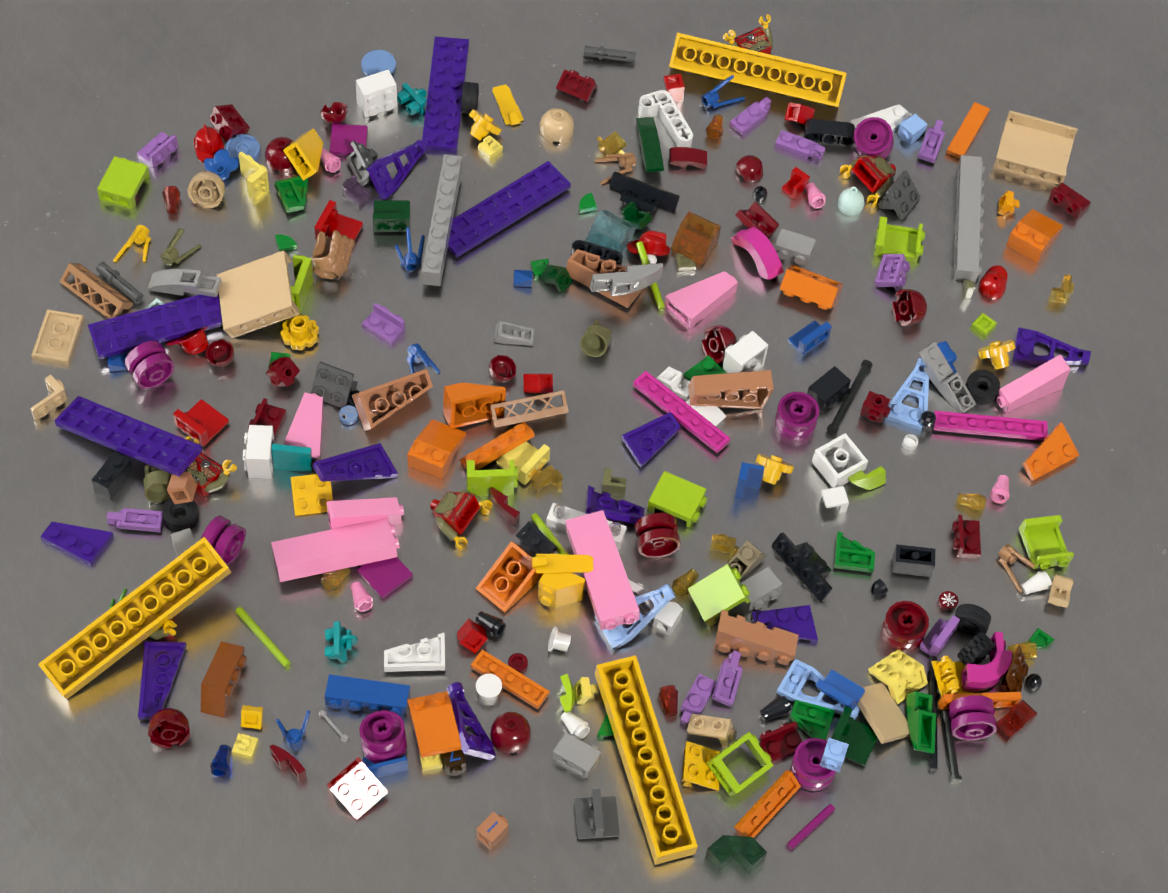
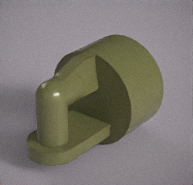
[580,319,612,357]
[143,464,172,503]

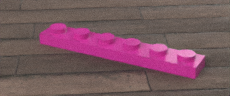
[633,371,731,454]
[933,411,1048,441]

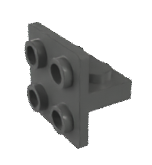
[346,141,378,186]
[878,170,920,220]
[311,362,358,408]
[574,789,620,839]

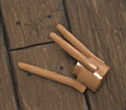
[595,153,636,185]
[998,544,1037,593]

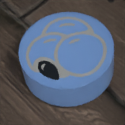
[339,405,358,425]

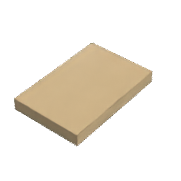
[31,309,84,365]
[857,682,910,744]

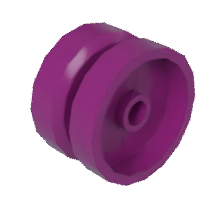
[854,117,894,159]
[124,341,175,389]
[775,392,819,441]
[201,515,246,565]
[949,696,997,740]
[359,710,407,764]
[790,738,837,791]

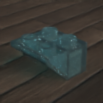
[585,210,637,253]

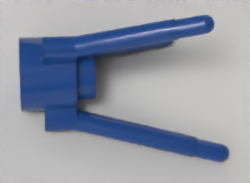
[701,75,745,109]
[395,227,425,271]
[406,343,440,374]
[276,710,310,751]

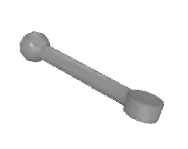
[319,709,349,743]

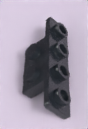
[609,171,680,213]
[772,532,832,601]

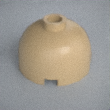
[539,108,575,144]
[187,171,225,208]

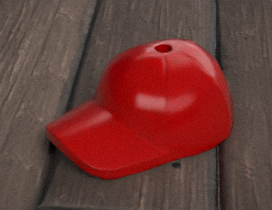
[978,265,1008,300]

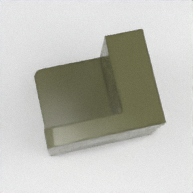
[602,468,626,497]

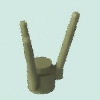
[160,228,201,266]

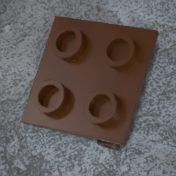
[999,645,1029,692]

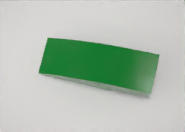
[906,691,936,754]

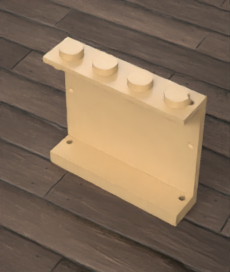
[993,110,1078,186]
[217,251,300,338]

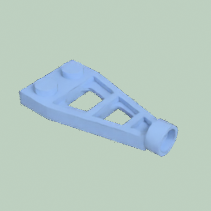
[885,358,929,431]
[594,584,676,650]
[776,659,860,720]

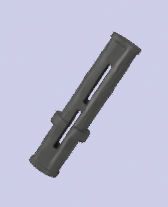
[583,45,636,63]
[96,262,144,304]

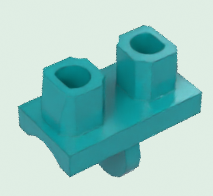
[397,83,427,116]
[325,621,358,663]

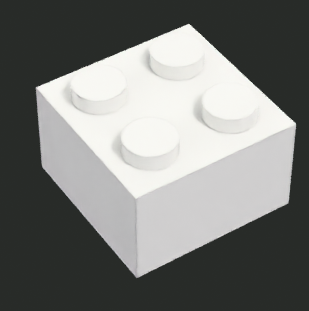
[356,69,397,118]
[722,331,768,373]
[243,425,275,479]
[812,433,868,488]

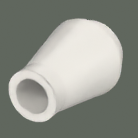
[1020,571,1052,595]
[561,712,590,739]

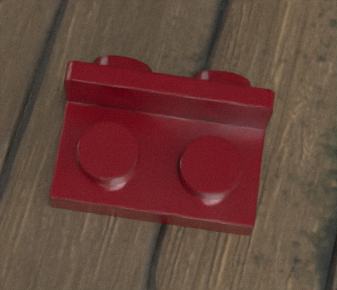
[556,69,598,103]
[210,104,250,142]
[1049,182,1091,218]
[735,202,779,239]
[248,398,287,440]
[952,514,981,558]
[758,721,803,764]

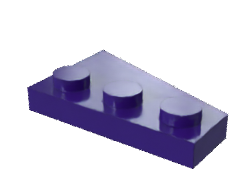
[621,412,681,468]
[751,605,818,644]

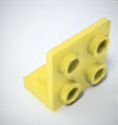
[238,152,270,205]
[496,441,550,485]
[868,650,928,704]

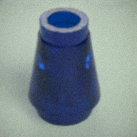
[210,745,232,777]

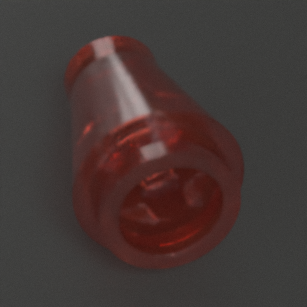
[162,186,180,214]
[658,685,678,717]

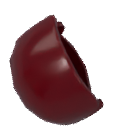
[320,102,348,124]
[736,155,763,182]
[205,339,235,368]
[488,355,516,383]

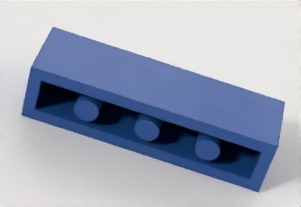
[324,674,410,716]

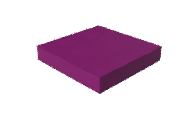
[329,124,368,157]
[357,557,413,600]

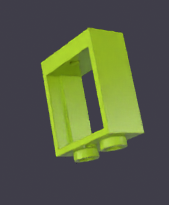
[706,732,774,797]

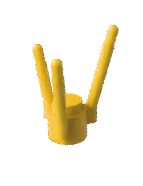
[113,225,151,262]

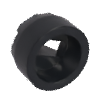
[753,186,767,202]
[920,411,936,428]
[871,578,888,596]
[1025,673,1042,691]

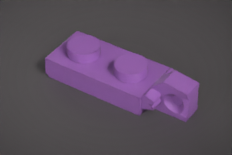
[729,97,772,136]
[918,119,945,163]
[775,130,825,159]
[107,508,163,533]
[712,650,743,707]
[680,673,716,727]

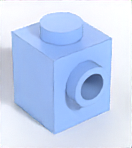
[898,114,928,145]
[820,738,849,772]

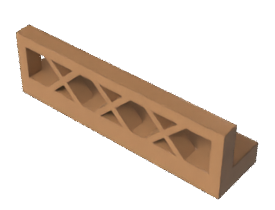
[59,263,133,319]
[490,390,569,428]

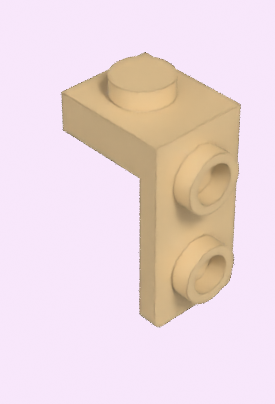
[31,375,67,420]
[687,714,737,748]

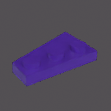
[585,485,645,524]
[40,522,113,566]

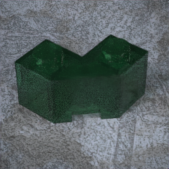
[705,835,767,874]

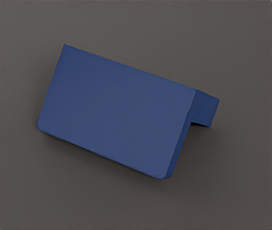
[788,321,832,355]
[735,462,765,499]
[815,670,865,710]
[363,754,408,778]

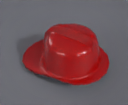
[194,124,224,163]
[626,231,670,256]
[166,327,209,355]

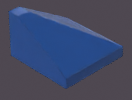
[513,270,532,287]
[108,352,127,372]

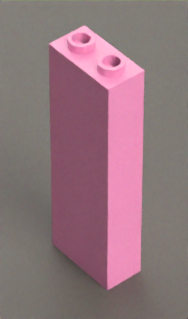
[565,510,640,631]
[271,517,400,582]

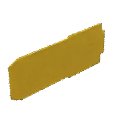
[492,84,524,126]
[532,554,593,573]

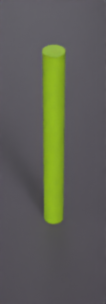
[636,241,665,310]
[531,513,569,555]
[235,606,291,668]

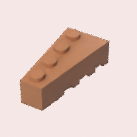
[566,249,643,308]
[352,369,433,431]
[688,370,774,409]
[714,610,799,665]

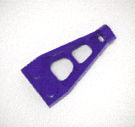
[366,140,428,199]
[1012,327,1091,366]
[447,682,496,760]

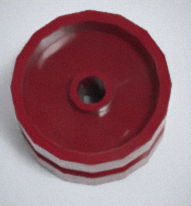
[634,513,681,558]
[881,601,929,652]

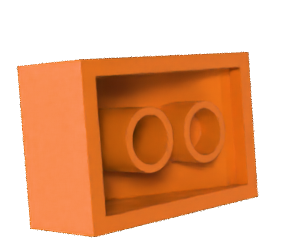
[1006,209,1063,263]
[443,382,506,429]
[407,419,467,480]
[476,541,543,613]
[407,691,462,758]

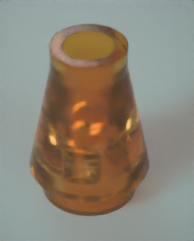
[706,114,723,140]

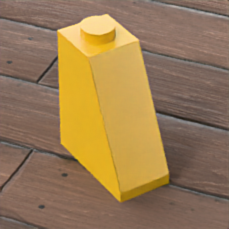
[283,128,324,180]

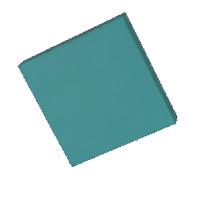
[271,444,313,474]

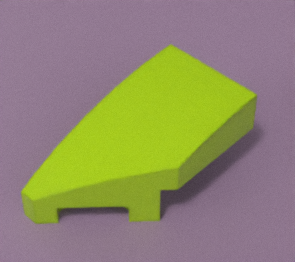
[848,466,886,490]
[559,673,575,713]

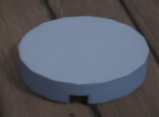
[361,50,396,76]
[225,134,261,166]

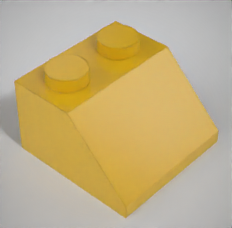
[538,572,586,608]

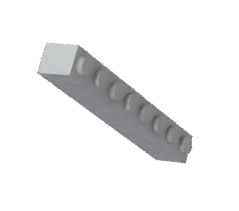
[422,154,462,286]
[954,155,985,283]

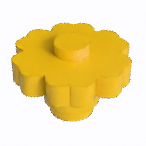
[469,109,502,141]
[281,315,319,351]
[978,340,1016,369]
[755,454,794,484]

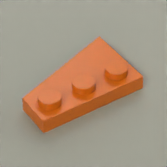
[1022,422,1080,481]

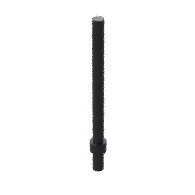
[927,656,938,771]

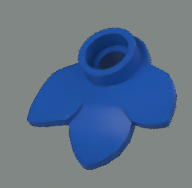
[204,149,240,181]

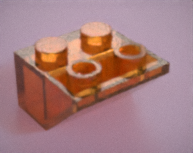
[671,211,721,264]

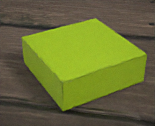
[971,313,997,337]

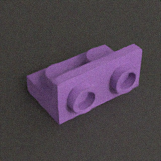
[137,132,178,168]
[875,254,910,292]
[362,303,405,346]
[919,615,960,657]

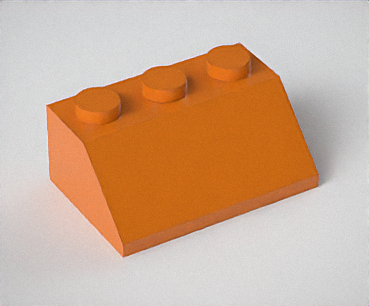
[780,265,843,310]

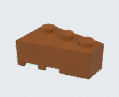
[201,641,247,718]

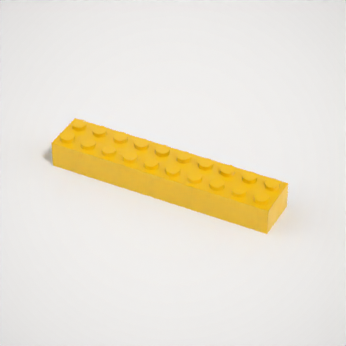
[669,33,847,108]
[38,537,231,699]
[595,655,698,865]

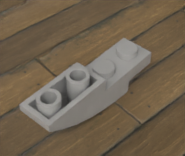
[590,263,663,296]
[147,269,222,297]
[918,341,976,413]

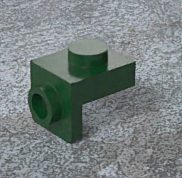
[621,201,652,230]
[539,265,572,293]

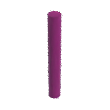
[786,804,835,850]

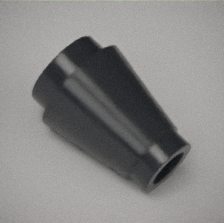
[475,611,506,637]
[760,696,792,721]

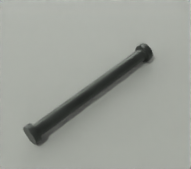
[827,360,873,434]
[937,689,962,784]

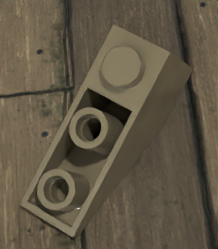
[728,541,767,582]

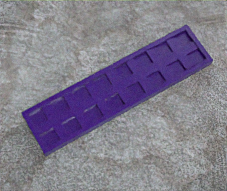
[422,36,469,152]
[448,161,571,258]
[88,292,223,359]
[54,396,202,477]

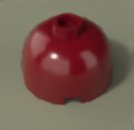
[265,137,295,173]
[892,289,927,326]
[702,325,737,363]
[148,708,190,748]
[490,712,531,754]

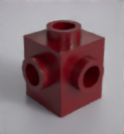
[265,357,300,387]
[860,391,891,423]

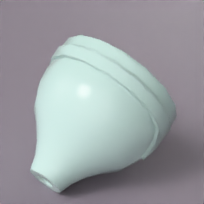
[837,187,864,215]

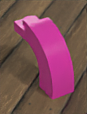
[731,227,784,280]
[961,632,1012,692]

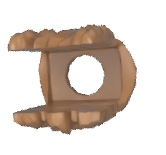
[312,230,355,280]

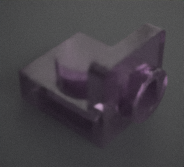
[342,175,371,207]

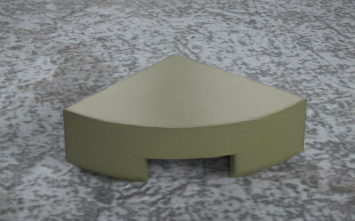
[675,253,696,272]
[963,280,975,298]

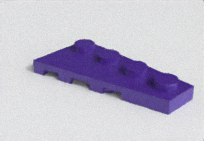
[313,443,398,482]
[138,642,187,720]

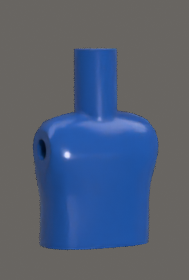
[937,341,957,373]

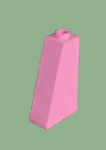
[664,271,738,329]
[996,355,1071,413]
[283,393,324,464]
[327,497,404,530]

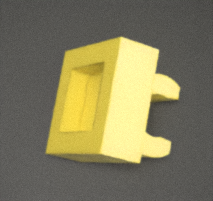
[478,135,503,160]
[574,677,599,705]
[232,733,259,760]
[419,752,443,771]

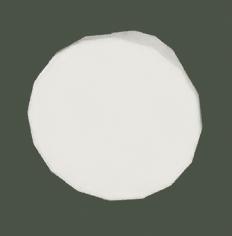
[548,626,571,652]
[476,674,502,701]

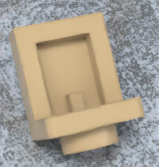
[1048,574,1074,608]

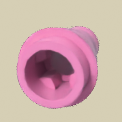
[320,148,341,173]
[805,183,826,209]
[990,475,1010,504]
[350,582,373,612]

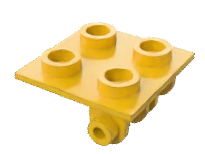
[291,474,333,516]
[931,656,974,697]
[681,741,720,791]

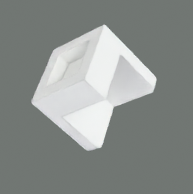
[819,486,849,513]

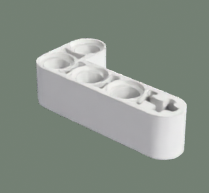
[638,90,693,148]

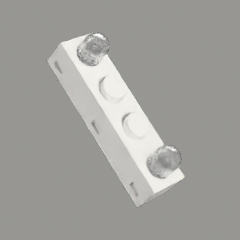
[546,503,627,550]

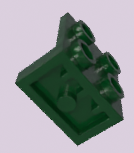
[373,200,410,232]
[831,706,878,766]

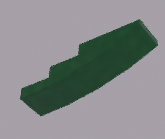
[636,117,664,172]

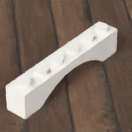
[571,572,683,636]

